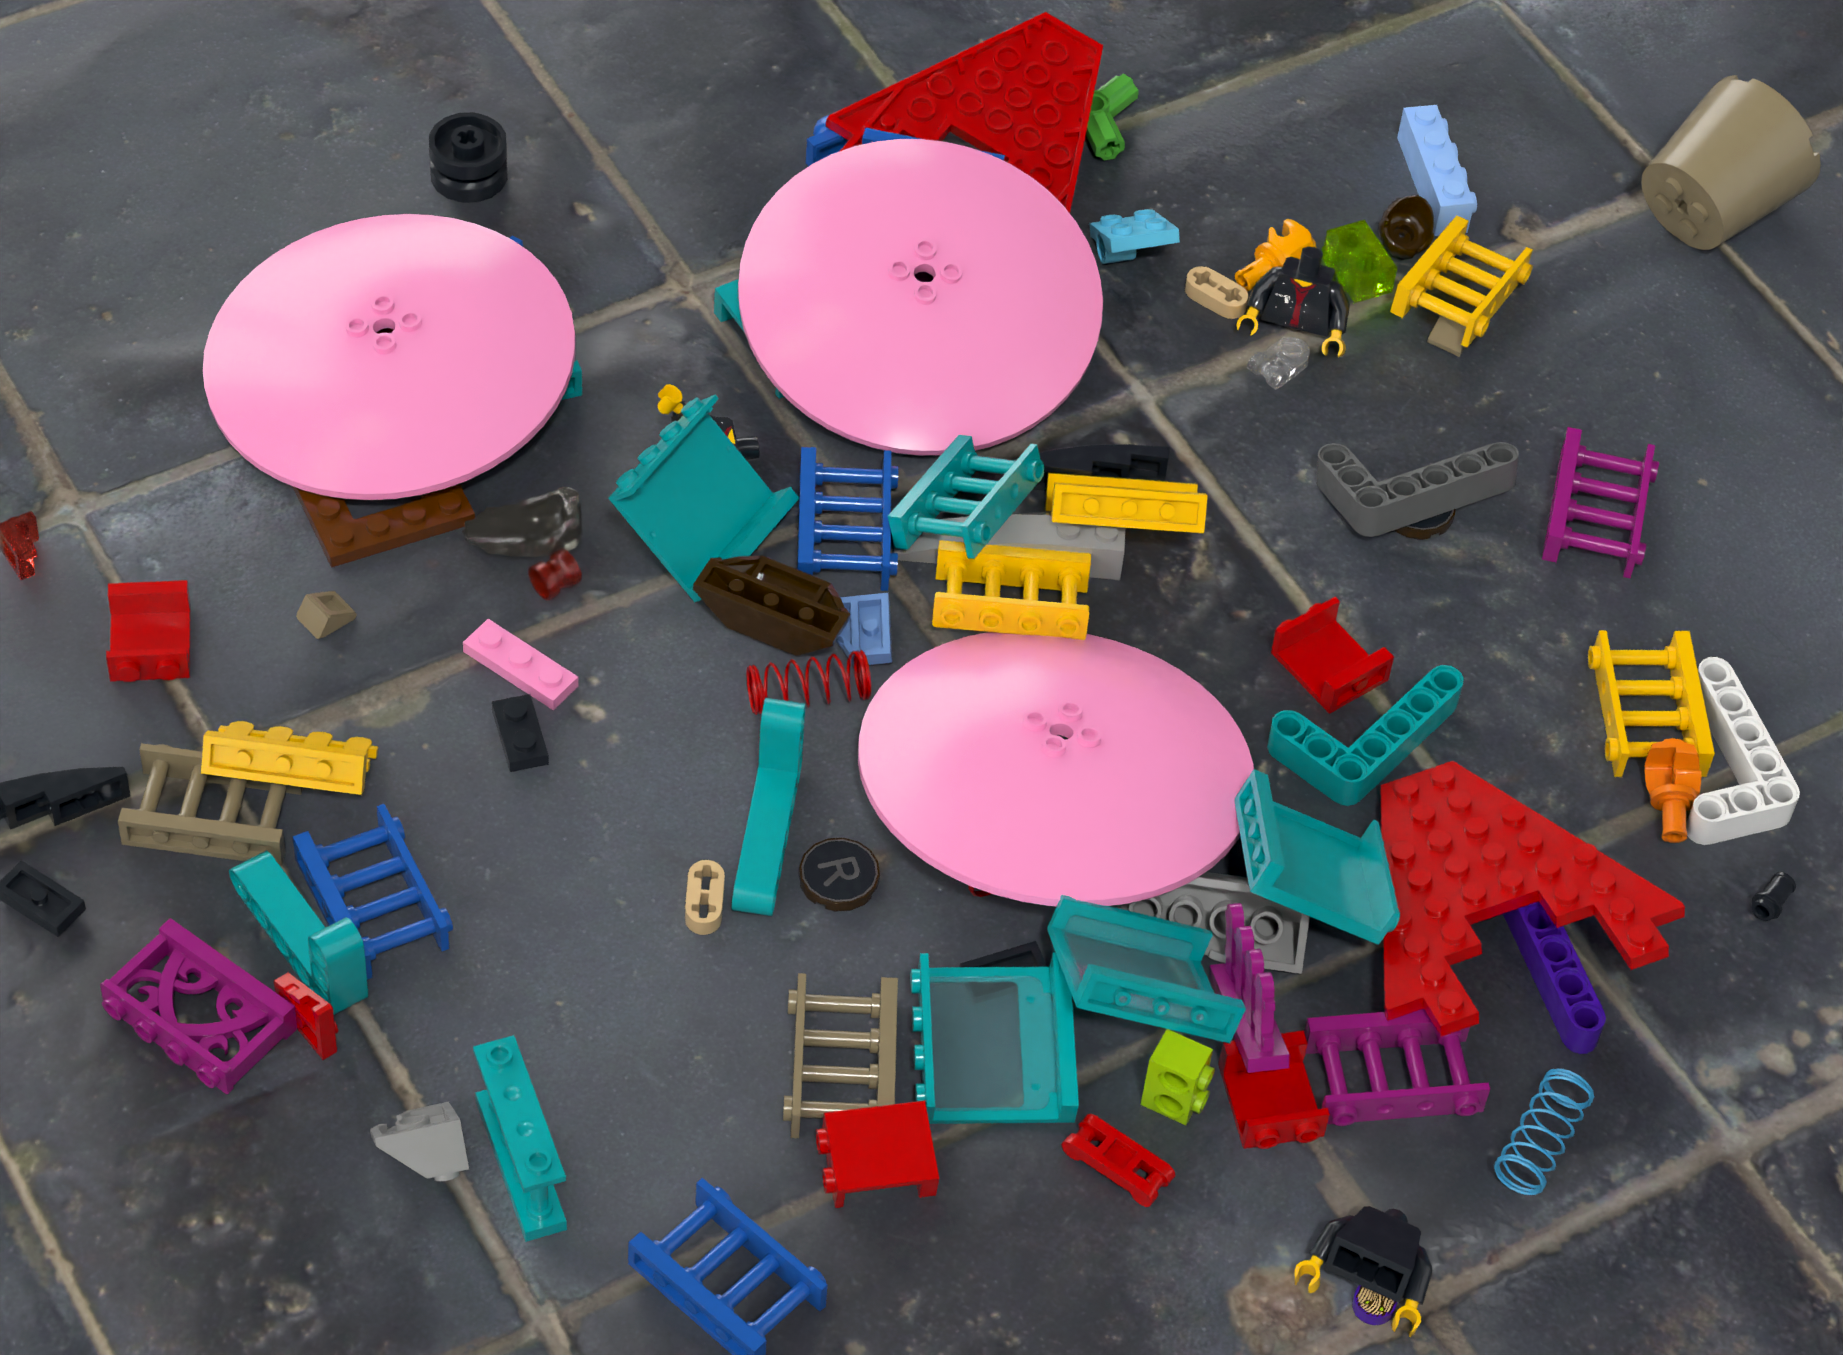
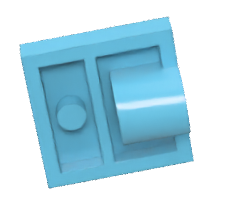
[1089,209,1180,264]

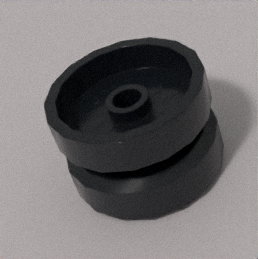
[429,112,508,203]

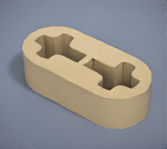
[1185,267,1248,319]
[685,860,725,935]

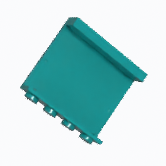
[608,394,799,602]

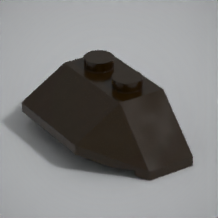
[693,555,850,656]

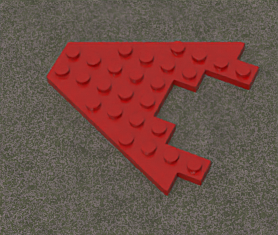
[826,12,1103,213]
[1380,761,1685,1037]

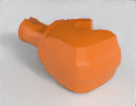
[1645,738,1701,843]

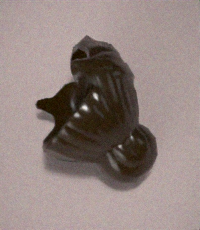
[1378,195,1434,259]

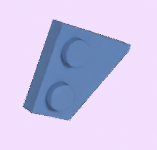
[836,593,892,666]

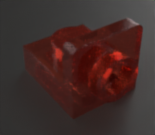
[0,511,39,580]

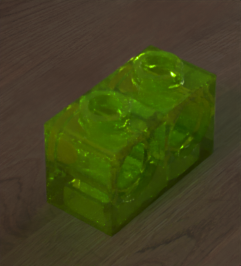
[1321,219,1397,303]

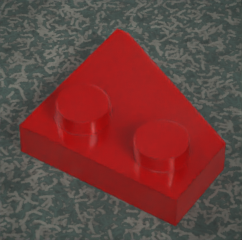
[274,972,338,1060]

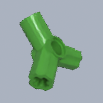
[1086,73,1139,161]

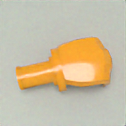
[1235,219,1316,292]

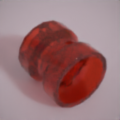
[528,549,582,600]

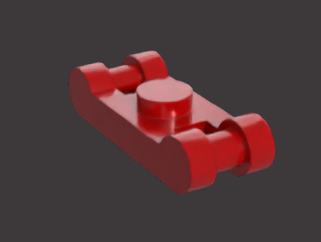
[1061,1114,1176,1207]

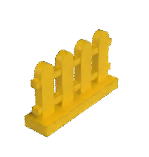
[201,721,378,795]

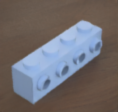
[1397,105,1477,236]

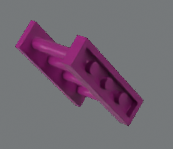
[1542,427,1659,579]
[1304,1009,1490,1126]

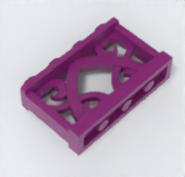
[100,918,297,1094]

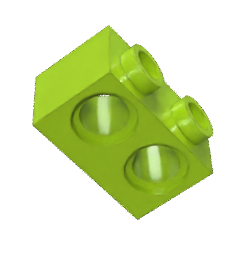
[1141,1029,1215,1126]

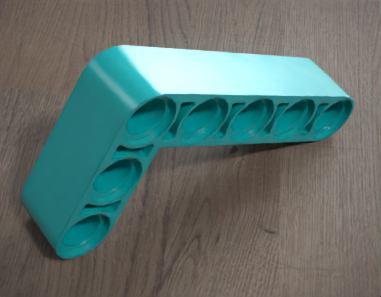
[1267,665,1464,806]
[732,698,806,916]
[229,850,368,1015]

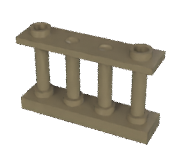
[118,743,303,866]
[783,973,898,1138]

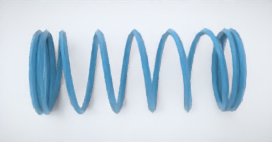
[1494,1069,1594,1195]

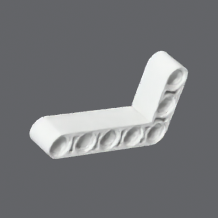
[1686,657,1800,845]

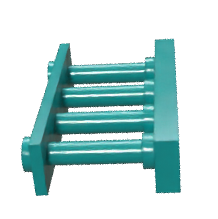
[888,435,1044,559]
[473,1035,567,1242]

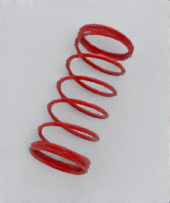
[747,650,871,715]

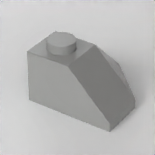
[370,1102,469,1181]

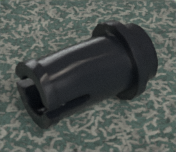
[1751,872,1796,921]

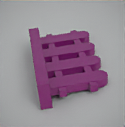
[1209,903,1289,1073]

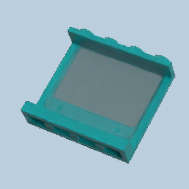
[1047,895,1246,1043]
[910,952,1079,1124]

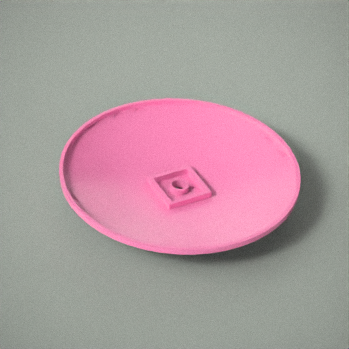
[738,139,1103,456]
[203,214,576,500]
[858,632,1254,906]

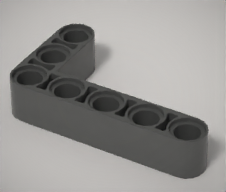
[1316,442,1519,537]

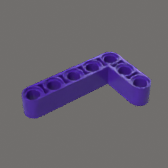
[1503,901,1606,1054]

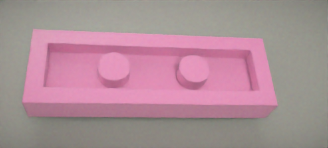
[463,619,578,710]

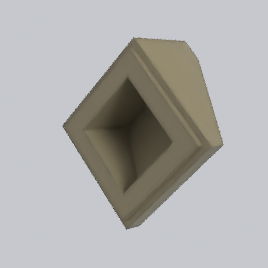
[1427,307,1466,357]
[296,591,357,639]

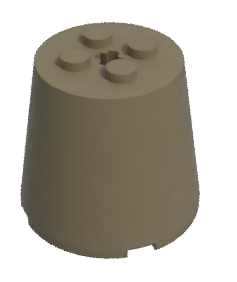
[1641,75,1821,250]

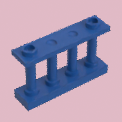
[797,447,898,591]
[293,804,453,980]
[628,1178,828,1355]

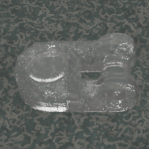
[1247,337,1310,390]

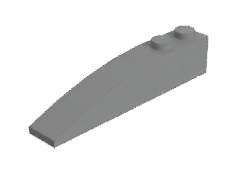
[894,511,1126,580]
[1111,872,1310,974]

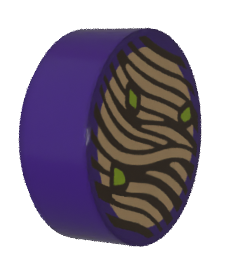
[1352,1285,1397,1325]

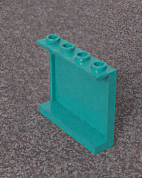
[1234,769,1400,945]

